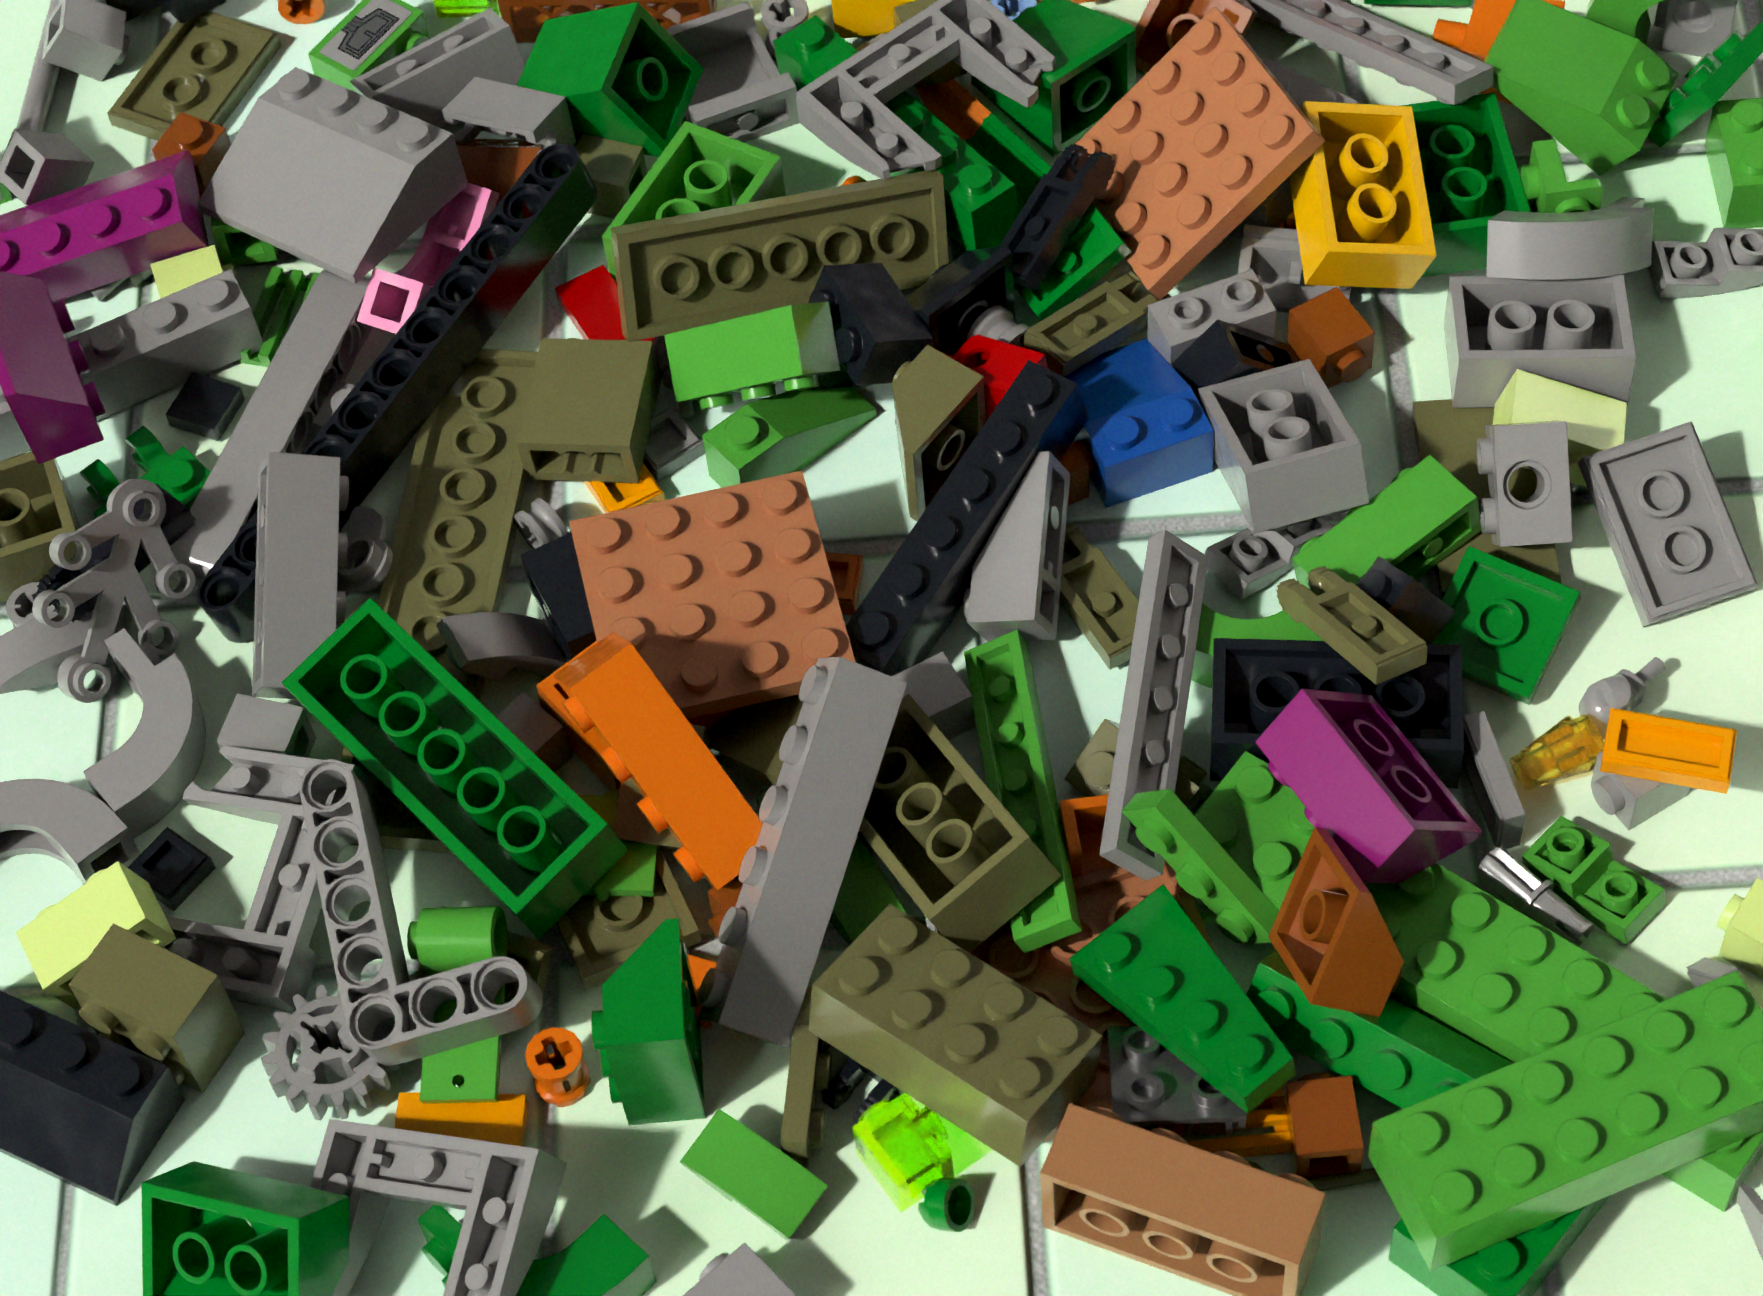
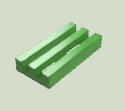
[240,266,320,367]

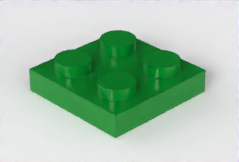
[1648,22,1763,148]
[1432,546,1581,705]

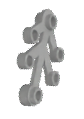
[32,478,195,703]

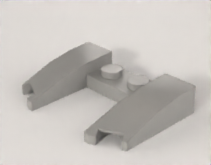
[795,0,1055,180]
[164,745,376,1012]
[310,1119,568,1296]

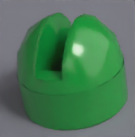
[918,1178,975,1232]

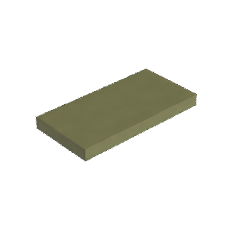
[1412,399,1562,601]

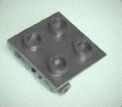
[1107,1026,1247,1138]

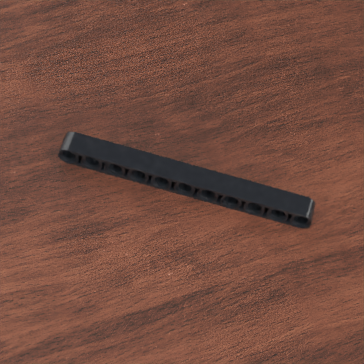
[196,143,597,643]

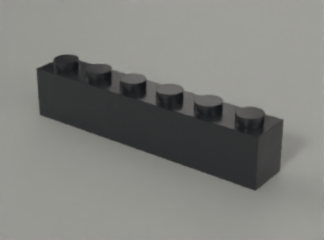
[846,360,1089,677]

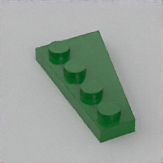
[1069,884,1296,1114]

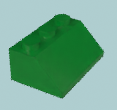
[591,918,706,1126]
[141,1161,350,1296]

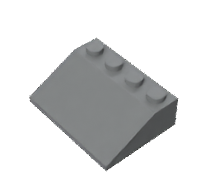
[197,67,468,284]

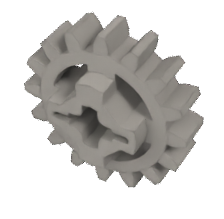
[261,984,402,1120]

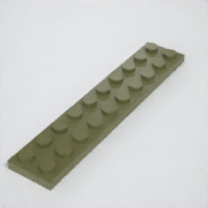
[340,349,538,853]

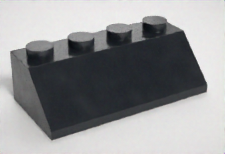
[1210,638,1464,789]
[0,991,186,1206]

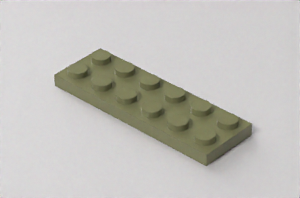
[611,169,949,342]

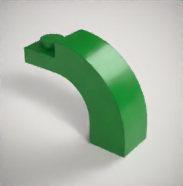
[417,1205,657,1296]

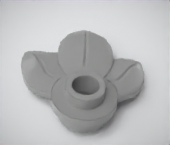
[337,506,393,596]

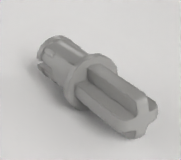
[1477,846,1595,947]

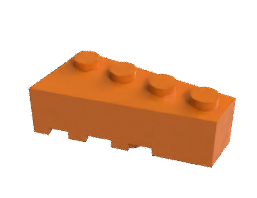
[553,632,763,890]

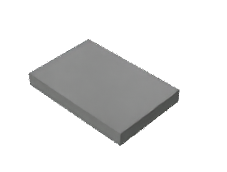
[1577,421,1758,628]

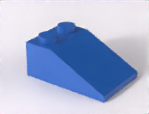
[1065,339,1214,508]

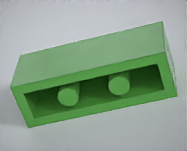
[664,302,840,410]
[1292,455,1481,590]

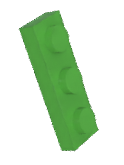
[1122,789,1279,944]

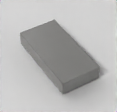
[1462,711,1526,849]

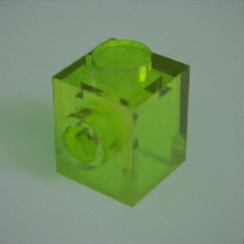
[852,1093,954,1212]

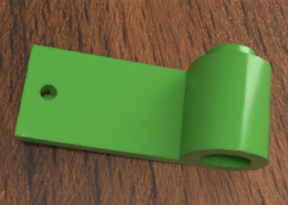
[407,906,508,1104]

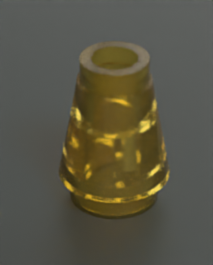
[1509,714,1604,791]

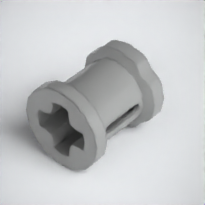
[761,0,809,61]

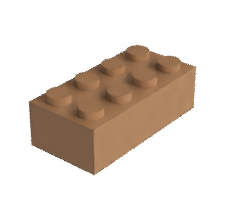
[1040,1103,1326,1296]

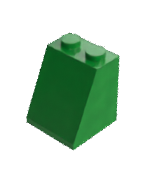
[971,0,1136,157]
[516,2,703,157]

